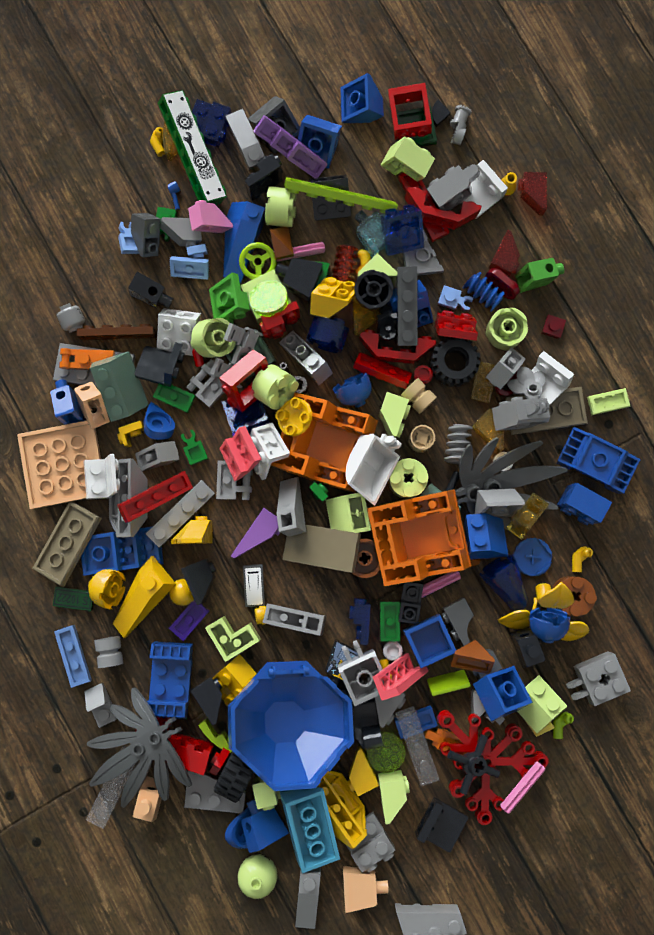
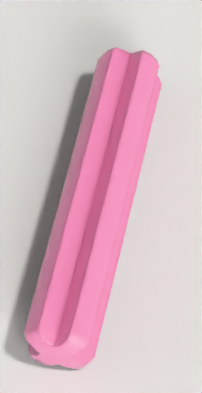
[277,242,325,262]
[422,571,461,598]
[500,762,545,814]

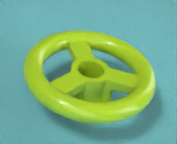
[239,242,277,280]

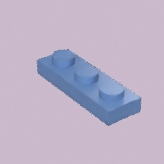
[54,625,92,688]

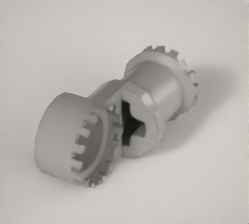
[450,105,472,146]

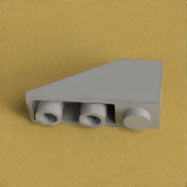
[279,331,333,385]
[277,477,306,537]

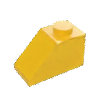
[347,745,379,796]

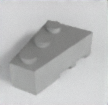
[395,903,467,935]

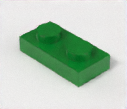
[153,384,196,413]
[380,602,400,641]

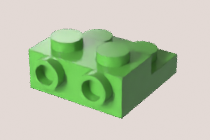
[209,272,250,324]

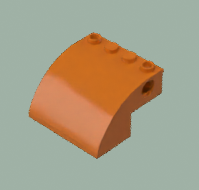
[271,393,378,493]
[367,489,472,586]

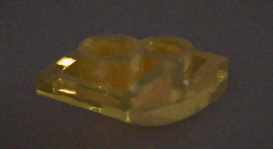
[163,122,177,161]
[470,362,496,403]

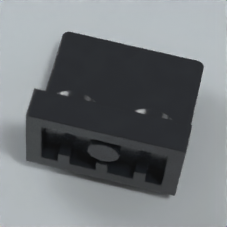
[309,175,351,220]
[415,797,468,852]

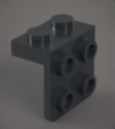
[135,342,185,387]

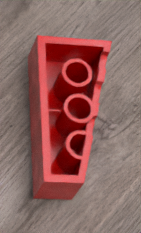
[135,729,215,776]

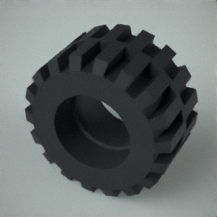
[430,337,481,387]
[214,752,254,803]

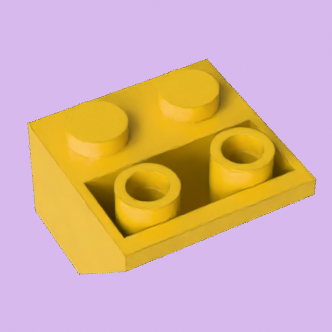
[310,277,355,318]
[212,654,257,707]

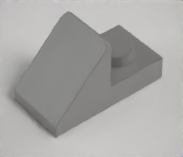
[84,683,117,728]
[470,689,505,725]

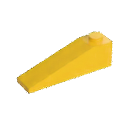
[171,516,213,544]
[113,556,176,638]

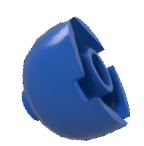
[332,373,372,408]
[529,607,571,643]

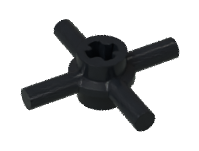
[447,734,500,795]

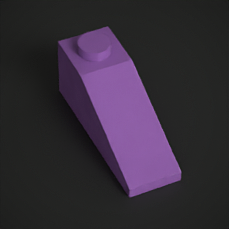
[231,508,280,558]

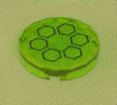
[249,281,289,317]
[366,732,406,773]

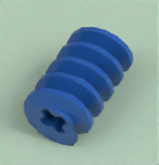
[462,272,505,312]

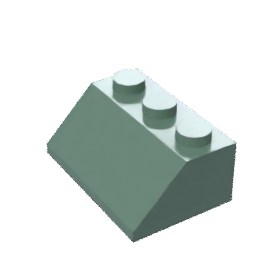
[90,351,149,422]

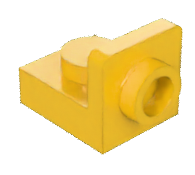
[117,421,144,448]

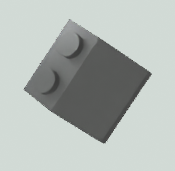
[248,96,300,154]

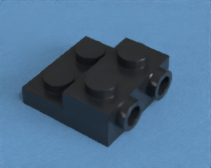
[244,154,283,201]

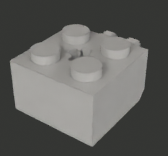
[427,164,480,211]
[492,396,550,431]
[337,640,384,706]
[566,651,631,706]

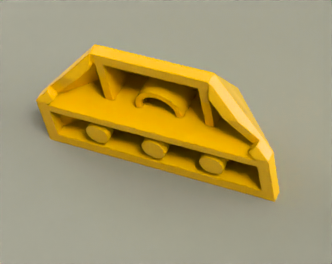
[317,771,367,849]

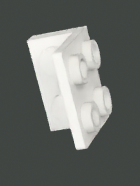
[461,160,508,219]
[157,308,201,356]
[530,351,574,405]
[250,423,290,480]
[84,454,120,500]

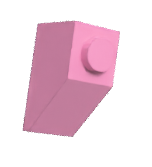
[188,200,233,233]

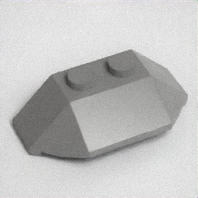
[109,458,148,537]

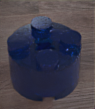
[306,316,349,353]

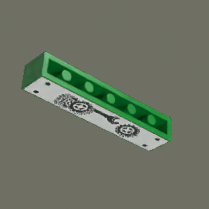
[158,90,227,205]

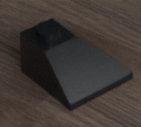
[181,559,216,605]
[190,677,222,725]

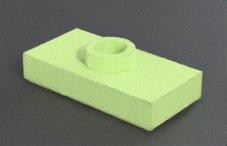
[587,388,630,416]

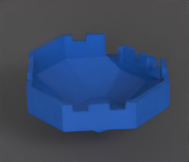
[228,661,354,791]

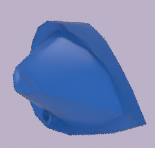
[143,402,175,440]
[225,808,251,849]

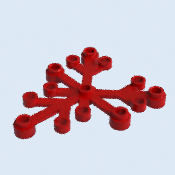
[437,710,548,825]

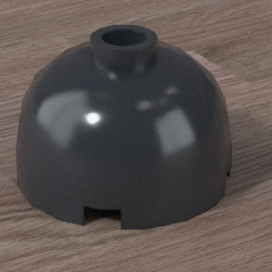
[354,270,393,310]

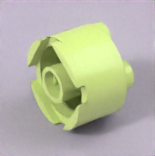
[265,186,297,227]
[486,308,528,351]
[190,318,236,358]
[252,365,299,410]
[388,458,428,498]

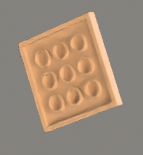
[17,421,101,509]

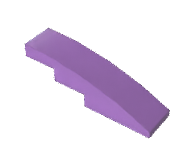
[253,115,327,178]

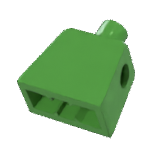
[515,258,564,293]

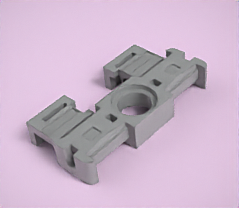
[210,323,263,388]

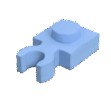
[118,222,139,254]
[438,285,473,312]

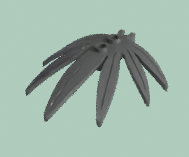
[451,437,568,537]
[87,687,192,808]

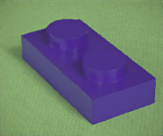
[169,600,210,641]

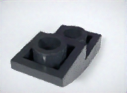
[398,581,424,624]

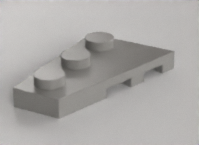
[398,218,444,276]
[184,770,246,813]

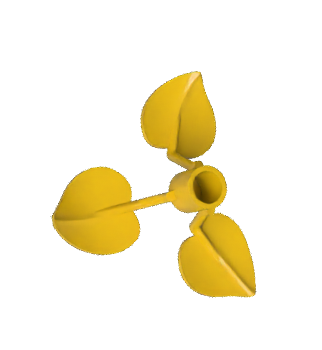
[498,582,589,641]

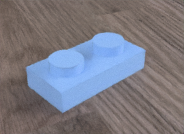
[170,256,209,280]

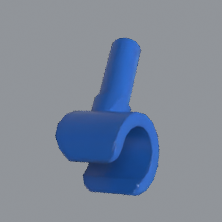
[168,181,180,210]

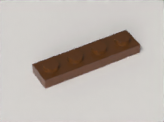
[77,324,156,340]

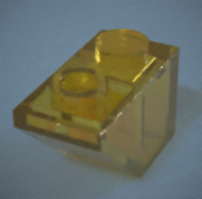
[506,492,549,540]

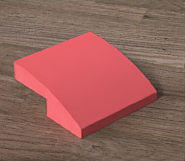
[219,426,261,481]

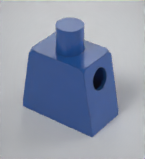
[50,379,85,425]
[241,799,289,853]

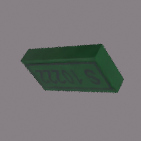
[52,586,93,611]

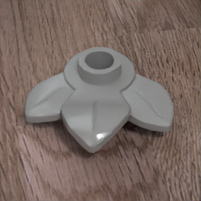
[507,366,545,398]

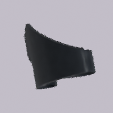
[339,686,383,750]

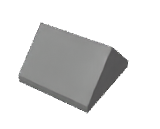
[475,489,525,517]

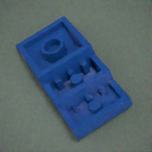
[81,527,164,576]

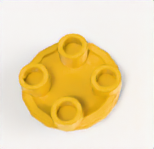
[275,397,312,436]

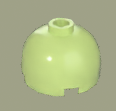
[238,854,277,899]

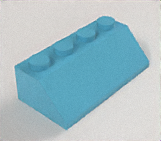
[279,787,340,874]

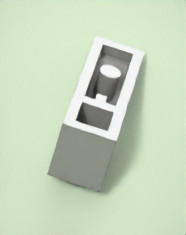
[225,109,264,170]
[263,603,327,636]
[295,867,321,929]

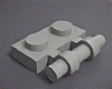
[186,359,224,408]
[216,461,252,500]

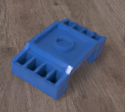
[556,427,640,494]
[147,641,193,719]

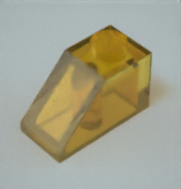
[353,297,380,335]
[472,408,504,453]

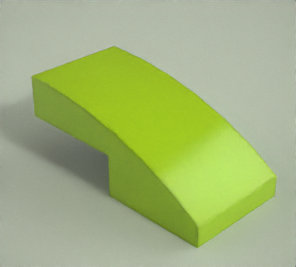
[198,718,232,753]

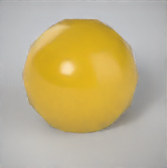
[169,579,194,606]

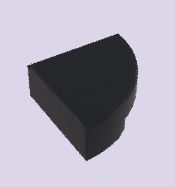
[432,99,451,127]

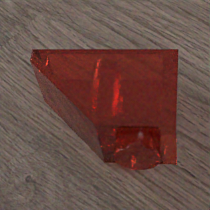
[517,172,547,216]
[488,230,520,277]

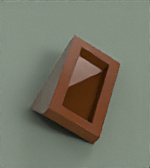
[270,227,294,260]
[451,640,495,674]

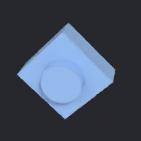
[186,244,208,259]

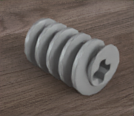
[444,424,473,465]

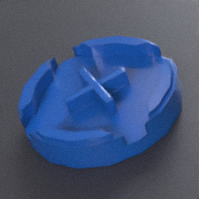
[513,538,552,576]

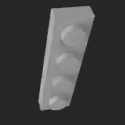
[146,480,215,547]

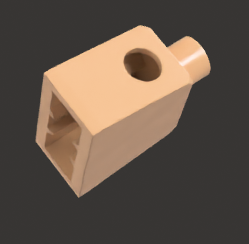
[74,382,110,429]
[133,776,162,822]
[343,866,388,913]

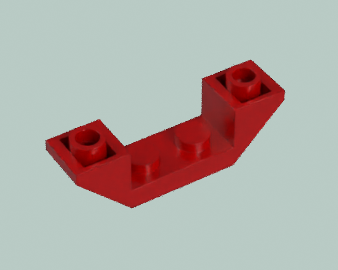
[404,187,482,230]
[359,330,436,364]

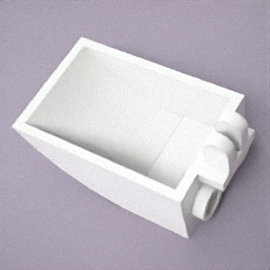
[346,434,401,506]

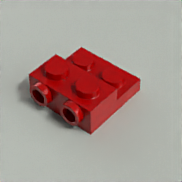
[259,301,300,339]
[434,310,478,341]

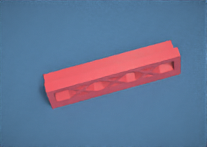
[373,653,429,700]

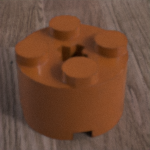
[352,539,380,578]
[552,576,597,616]

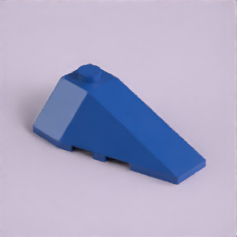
[223,201,265,284]

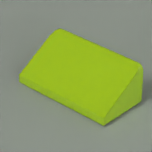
[427,670,470,696]

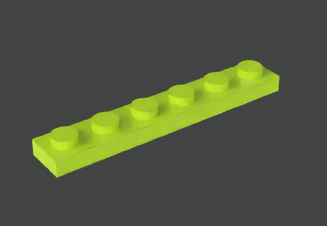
[284,177,398,215]

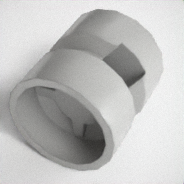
[94,636,124,668]

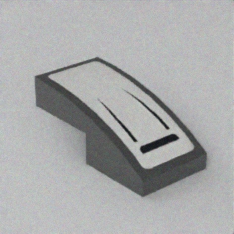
[243,564,265,607]

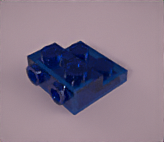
[192,99,232,148]
[380,205,424,256]
[221,399,270,436]
[349,598,371,645]

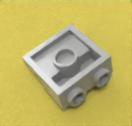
[346,812,396,873]

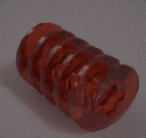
[331,245,359,282]

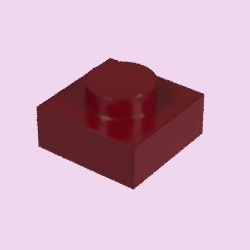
[541,314,566,339]

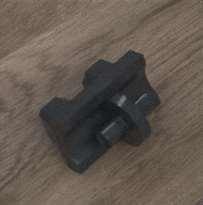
[377,306,397,341]

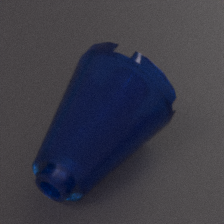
[480,555,529,610]

